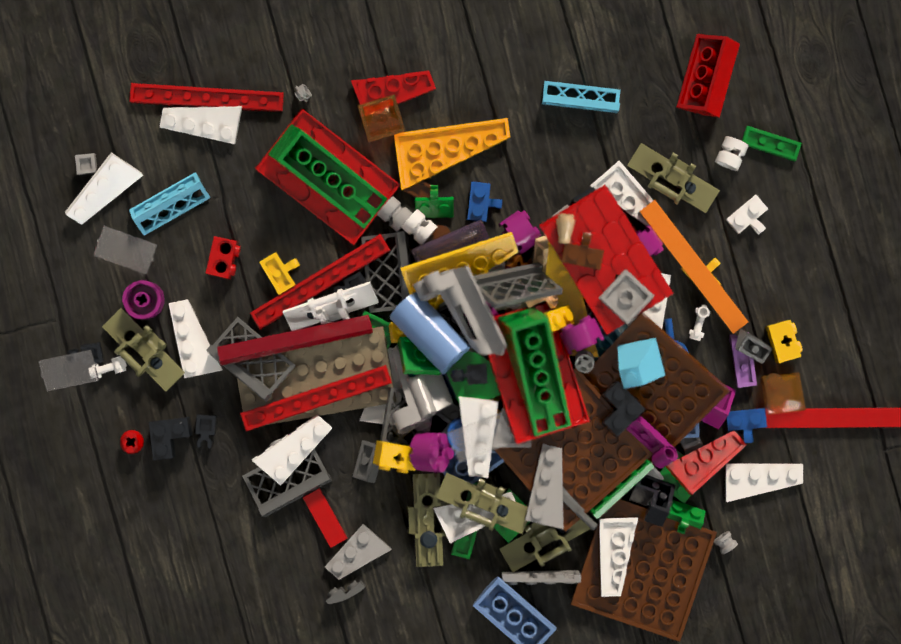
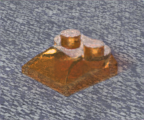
[358,94,405,142]
[761,372,806,415]

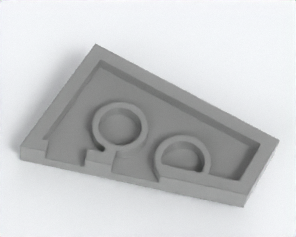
[325,524,392,580]

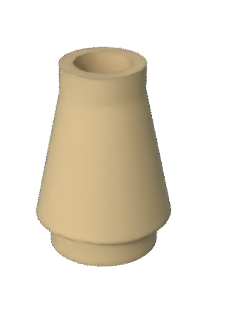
[556,214,575,243]

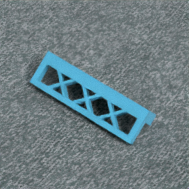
[542,81,620,113]
[129,172,210,235]

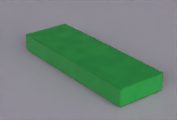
[742,126,802,162]

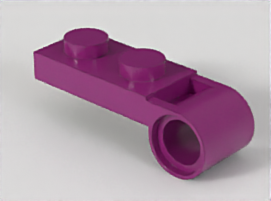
[626,415,678,469]

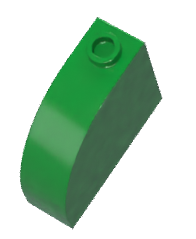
[447,351,500,404]

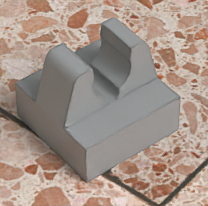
[75,153,97,175]

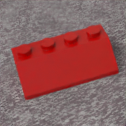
[677,34,740,117]

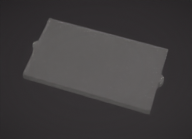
[93,226,157,274]
[38,350,99,391]
[448,412,513,463]

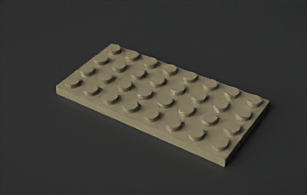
[237,326,397,425]

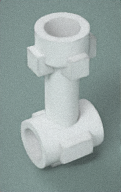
[689,304,710,341]
[89,356,127,379]

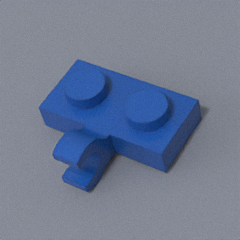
[467,182,502,222]
[727,408,768,443]

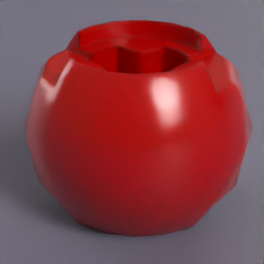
[120,430,144,454]

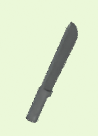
[563,488,597,530]

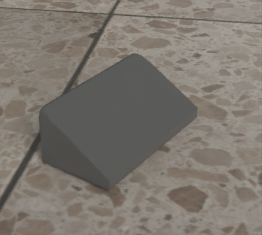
[735,329,773,364]
[352,440,379,483]

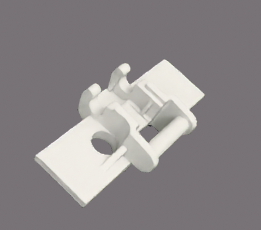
[283,282,379,331]

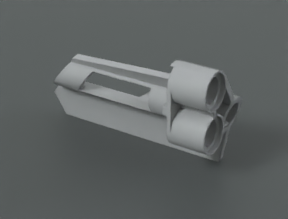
[413,266,507,356]
[392,344,453,434]

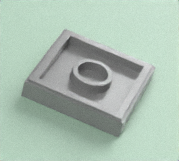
[599,269,654,325]

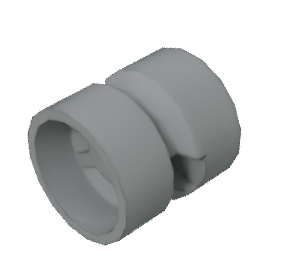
[377,196,413,232]

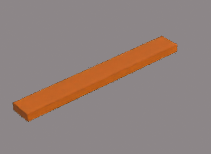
[639,200,748,334]

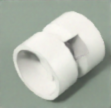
[715,136,748,171]
[401,209,438,246]

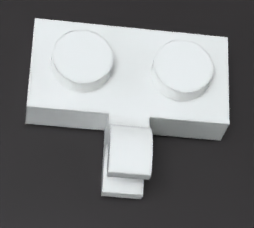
[726,195,768,235]

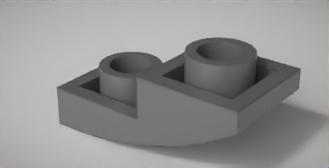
[326,580,366,604]

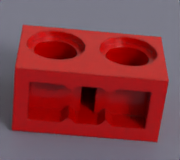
[206,236,241,279]

